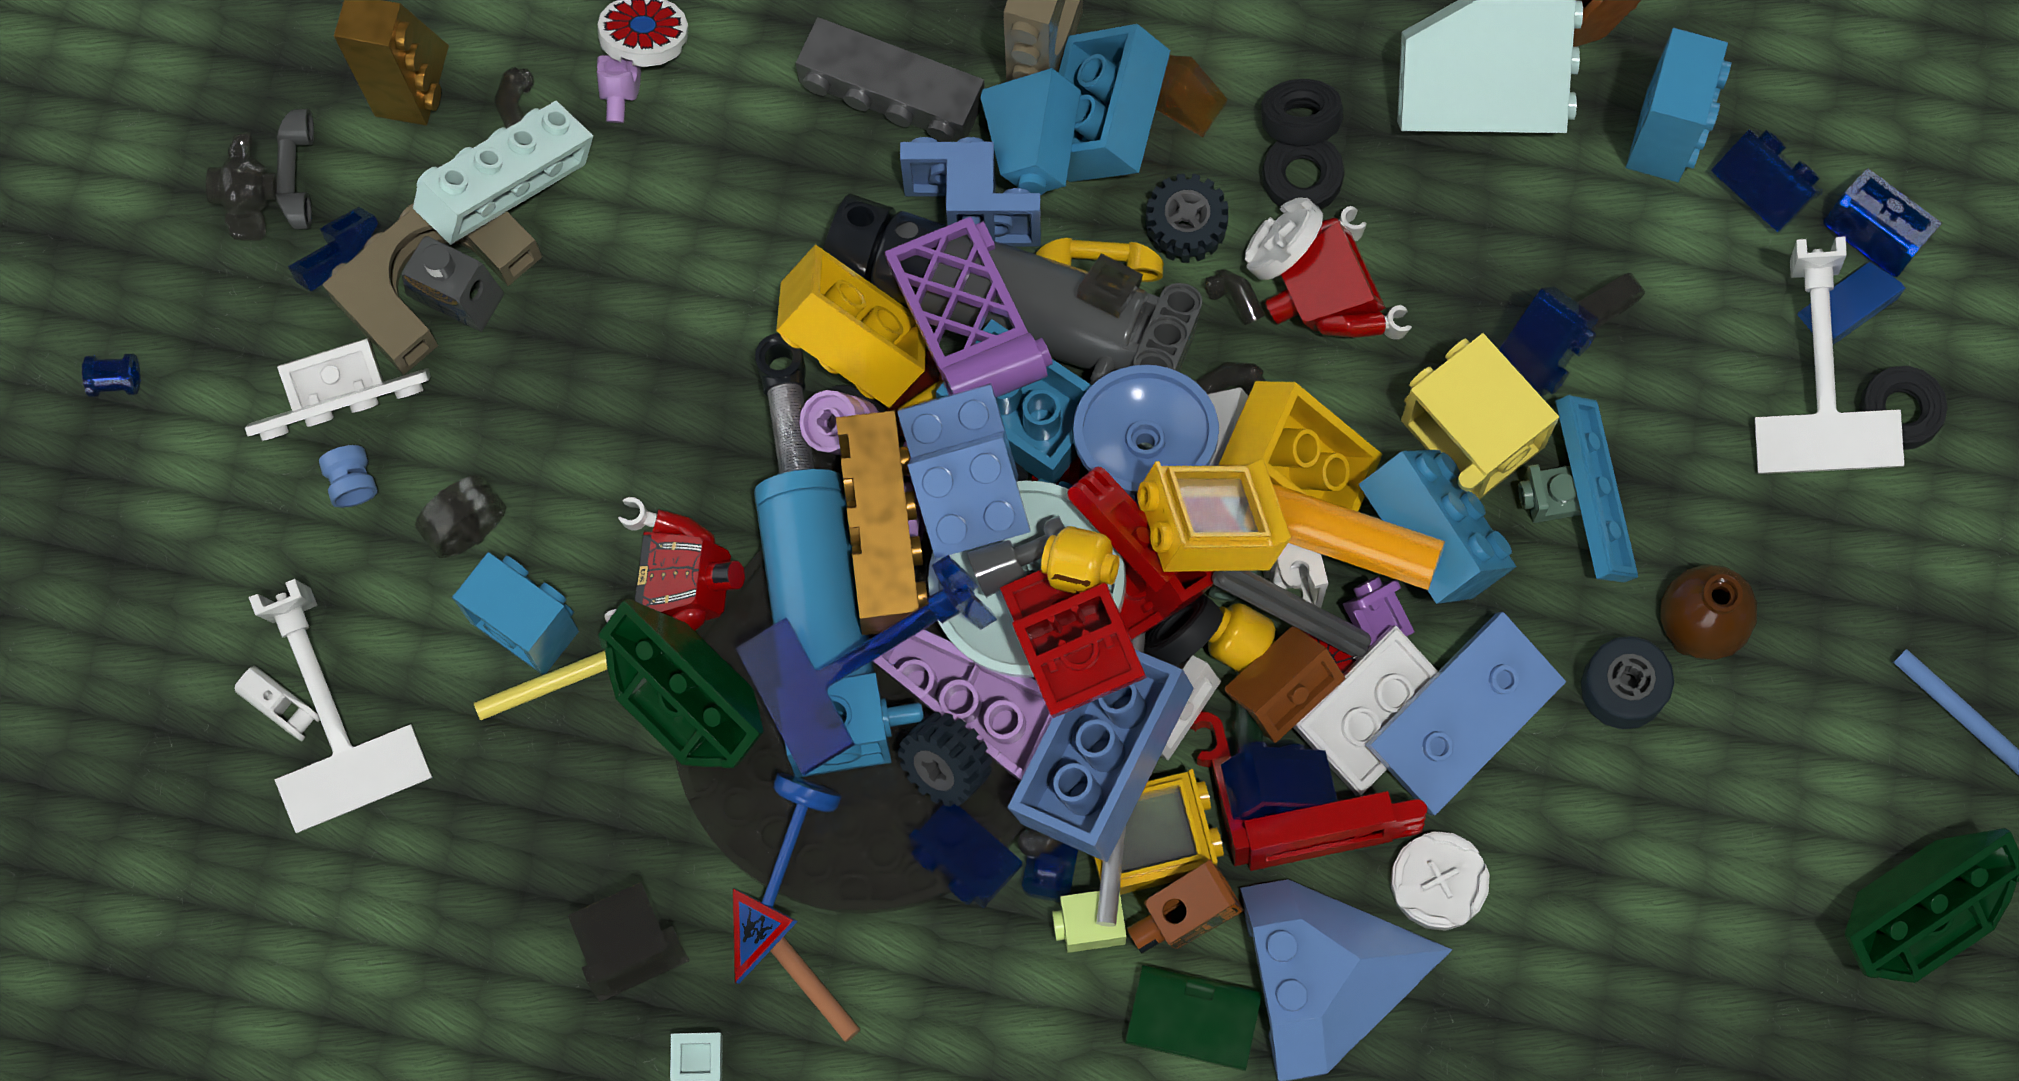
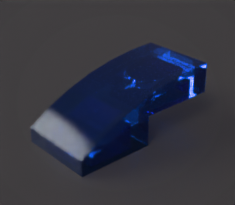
[288,207,378,292]

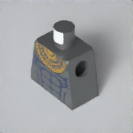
[402,236,504,332]

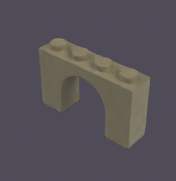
[1003,0,1083,82]
[322,203,542,375]

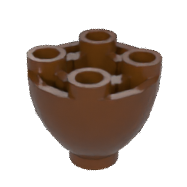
[1660,564,1757,660]

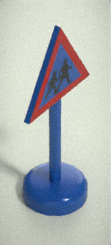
[733,773,842,984]

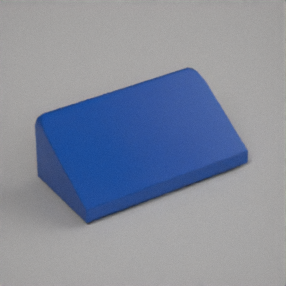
[1797,262,1906,345]

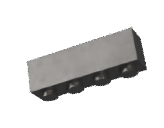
[796,17,985,142]

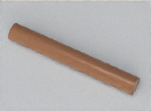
[770,937,861,1042]

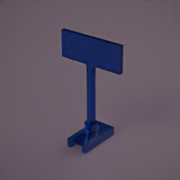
[736,555,997,775]

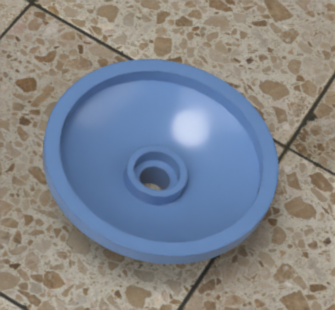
[1073,365,1219,496]

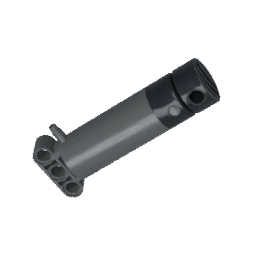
[823,194,1203,385]

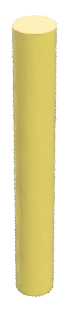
[474,650,608,720]

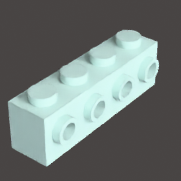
[413,101,593,245]

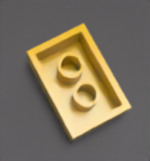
[776,244,925,408]
[1218,381,1383,512]

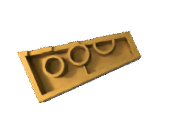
[334,0,449,126]
[836,410,929,635]

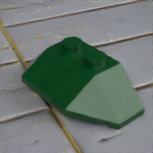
[598,599,764,768]
[1844,828,2019,983]

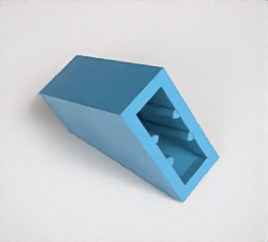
[981,68,1081,195]

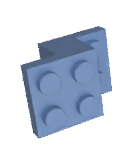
[900,137,1041,247]
[897,383,1031,559]

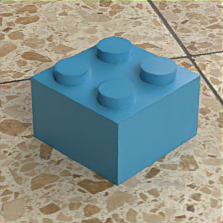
[452,552,579,675]

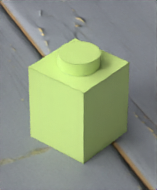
[1052,891,1127,953]

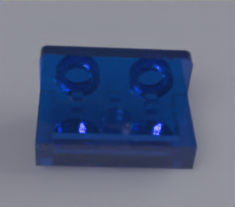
[1711,129,1823,233]

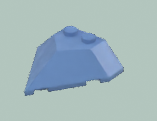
[1240,879,1452,1081]

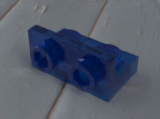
[1823,168,1942,277]
[909,803,1023,909]

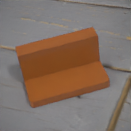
[1225,626,1346,743]

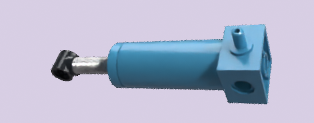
[754,333,924,778]

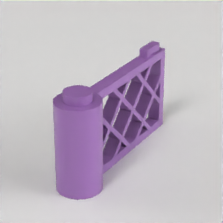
[884,216,1053,398]

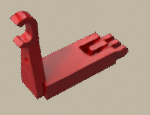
[1190,712,1427,871]

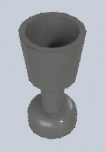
[967,515,1065,598]

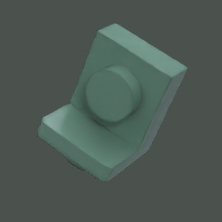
[1518,464,1582,523]

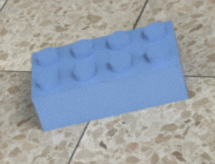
[1007,650,1194,862]

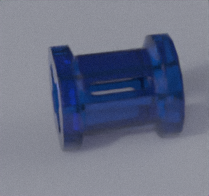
[82,353,141,397]

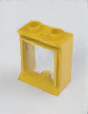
[1137,458,1291,572]
[1092,769,1224,895]

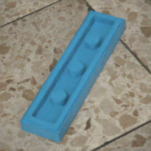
[1556,395,1638,583]

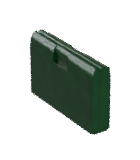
[1125,965,1262,1071]

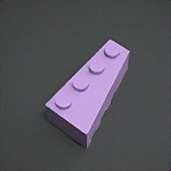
[870,628,1052,781]

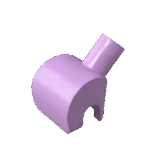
[597,55,641,123]

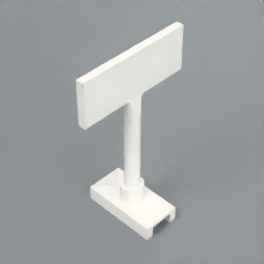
[1755,237,1904,474]
[249,579,433,833]

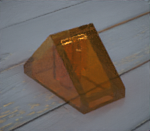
[1156,55,1228,137]

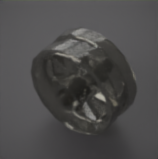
[415,475,506,558]

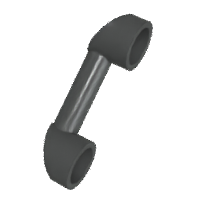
[275,109,314,229]

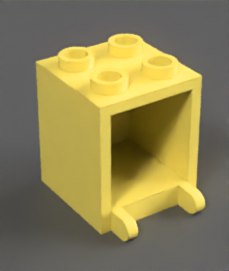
[1401,333,1560,500]

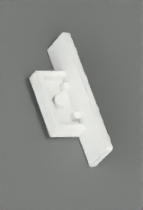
[245,338,431,441]

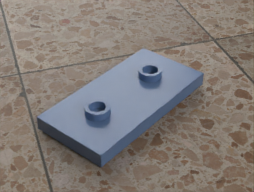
[1365,612,1566,815]

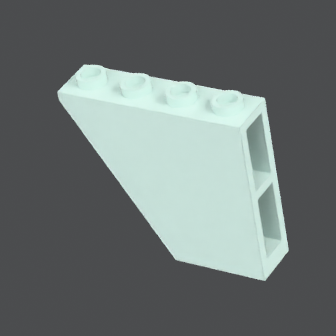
[1397,0,1583,133]

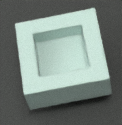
[670,1033,723,1081]

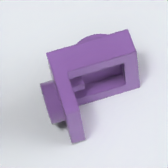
[1343,576,1415,648]

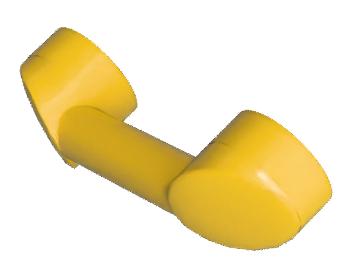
[1036,238,1164,282]

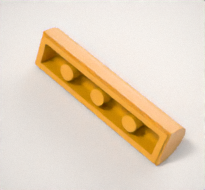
[1243,483,1445,590]

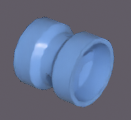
[319,445,377,508]

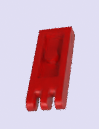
[1067,467,1178,592]

